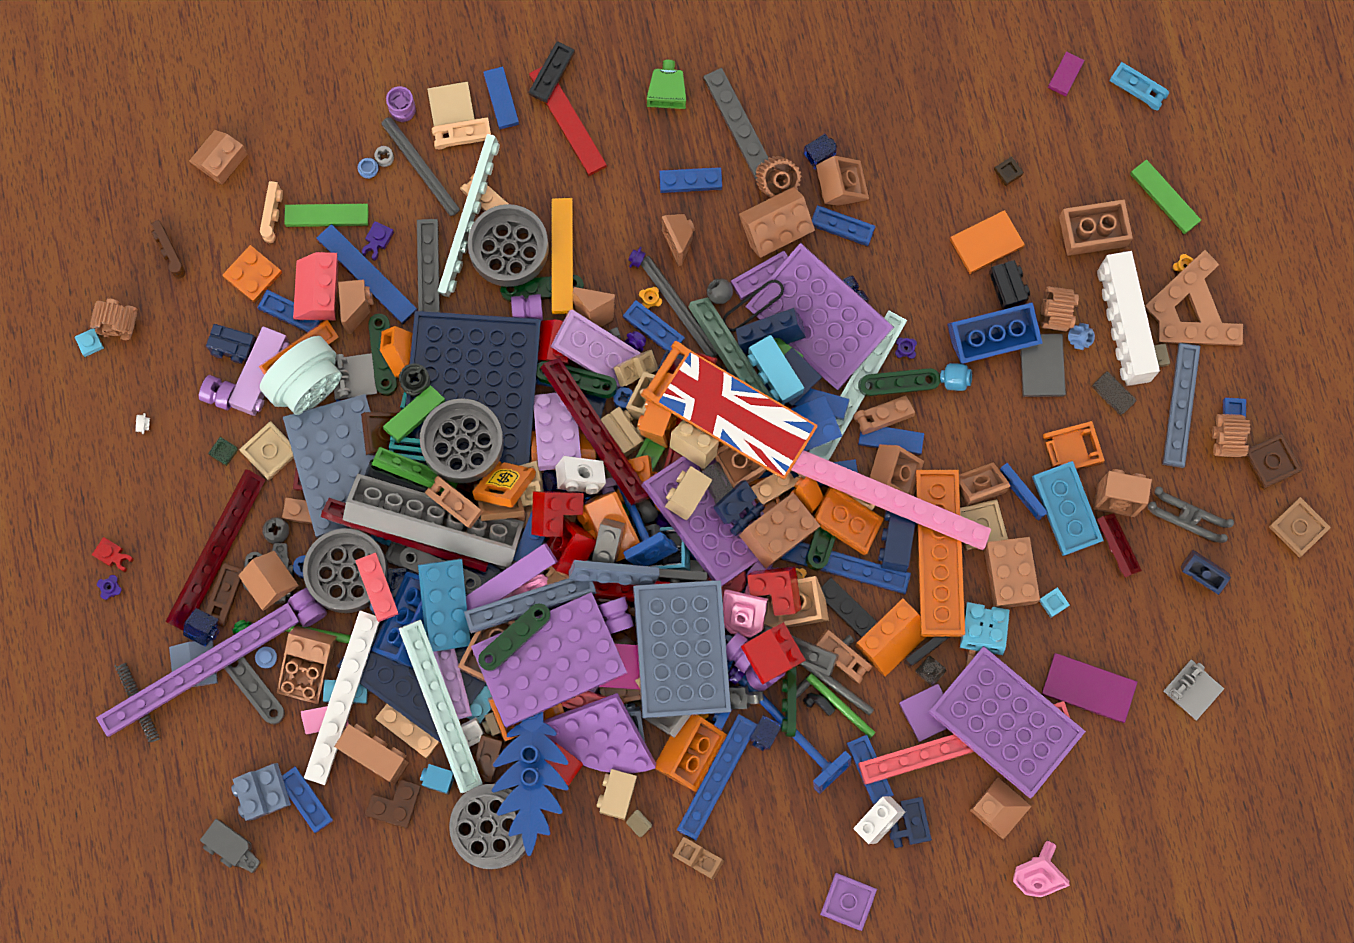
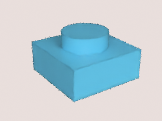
[75,329,104,357]
[1039,587,1070,618]

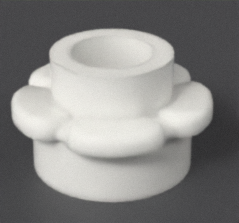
[136,413,150,434]

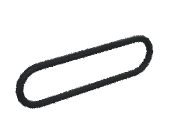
[723,280,784,332]

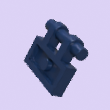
[713,480,765,536]
[889,797,932,848]

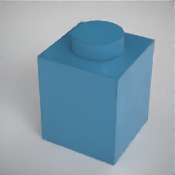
[420,764,455,795]

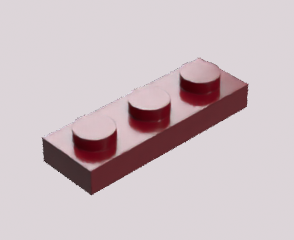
[1097,513,1142,577]

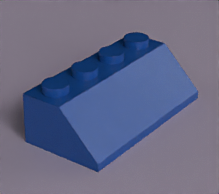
[947,302,1042,364]
[791,395,842,451]
[371,572,425,668]

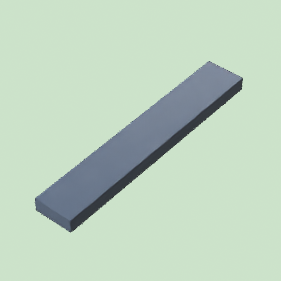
[1162,343,1200,468]
[464,578,597,634]

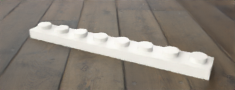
[304,611,380,785]

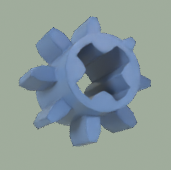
[1068,323,1095,350]

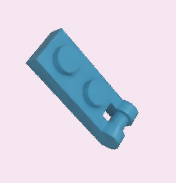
[1110,62,1169,110]

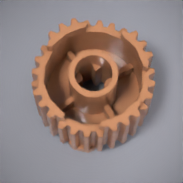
[756,156,802,198]
[1040,286,1079,331]
[90,299,138,340]
[1212,414,1250,457]

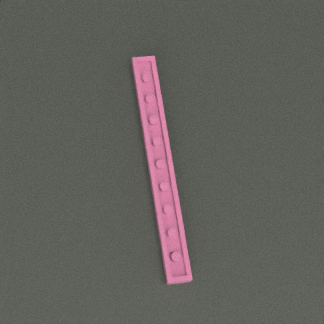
[791,450,991,550]

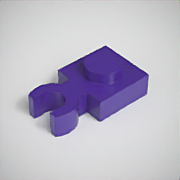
[362,221,394,261]

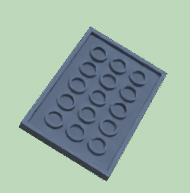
[283,394,375,538]
[633,580,731,718]

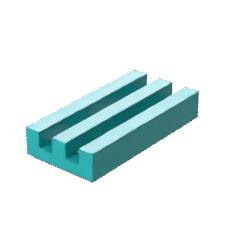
[389,436,426,463]

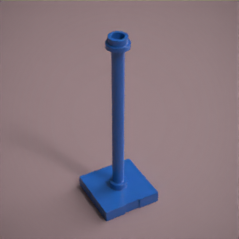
[616,483,678,567]
[738,675,851,794]

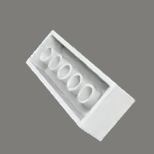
[1097,251,1160,386]

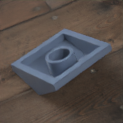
[169,640,218,687]

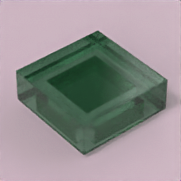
[208,437,239,466]

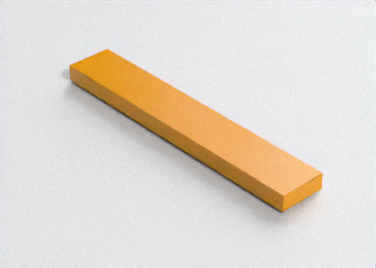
[552,198,573,314]

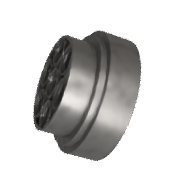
[468,204,549,287]
[420,399,504,483]
[303,528,388,613]
[449,784,526,869]

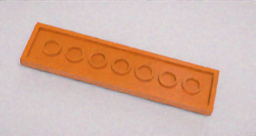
[915,470,965,637]

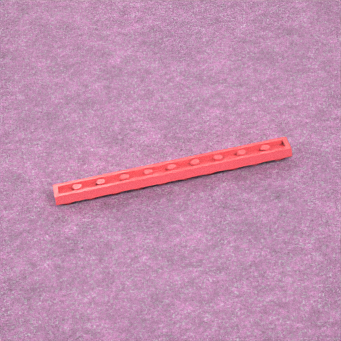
[858,701,1070,785]

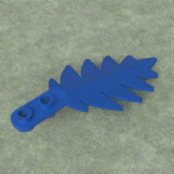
[491,711,569,856]

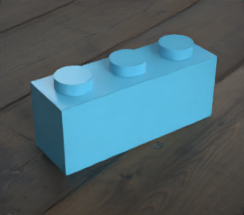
[747,335,804,405]

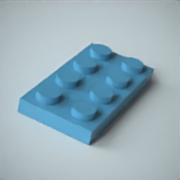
[1032,461,1103,556]
[418,559,470,652]

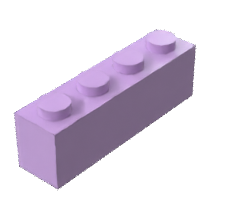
[228,327,290,416]

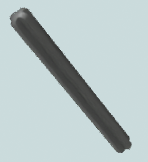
[382,117,460,216]
[641,256,718,357]

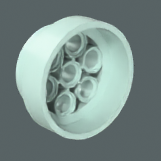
[260,336,342,415]

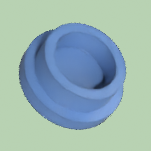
[358,158,379,178]
[255,647,277,669]

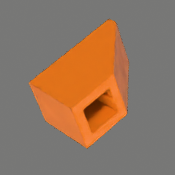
[380,326,413,378]
[789,476,824,515]

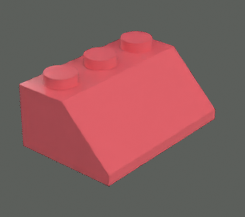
[293,252,339,321]

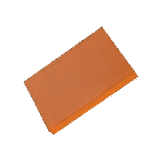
[950,210,1025,274]
[814,486,884,555]

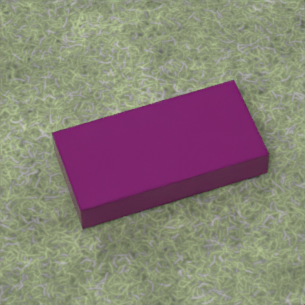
[1048,51,1085,96]

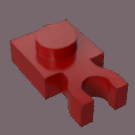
[92,537,134,572]

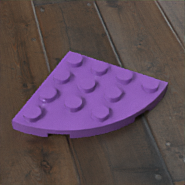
[544,693,656,773]

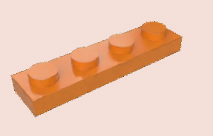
[259,320,339,375]

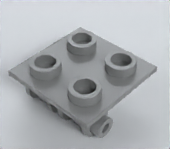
[334,353,377,400]
[1163,660,1224,720]

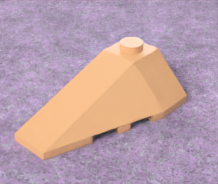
[764,576,829,627]

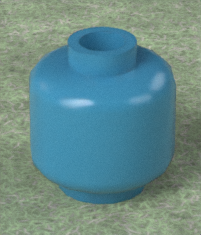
[940,363,972,391]

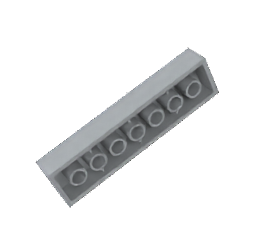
[343,474,524,568]

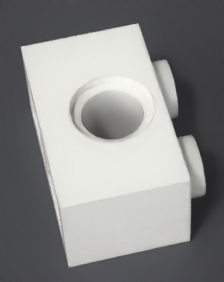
[555,456,606,494]
[853,796,905,844]

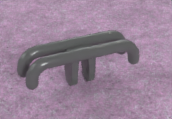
[1148,486,1234,543]

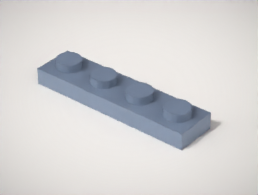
[569,560,659,585]

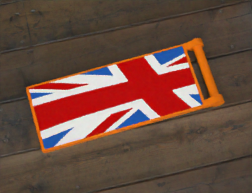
[641,341,817,480]

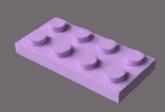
[551,310,640,389]
[534,393,581,471]

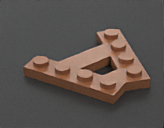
[1145,250,1243,346]

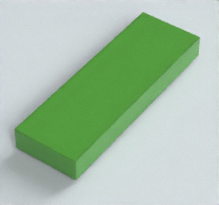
[383,385,446,443]

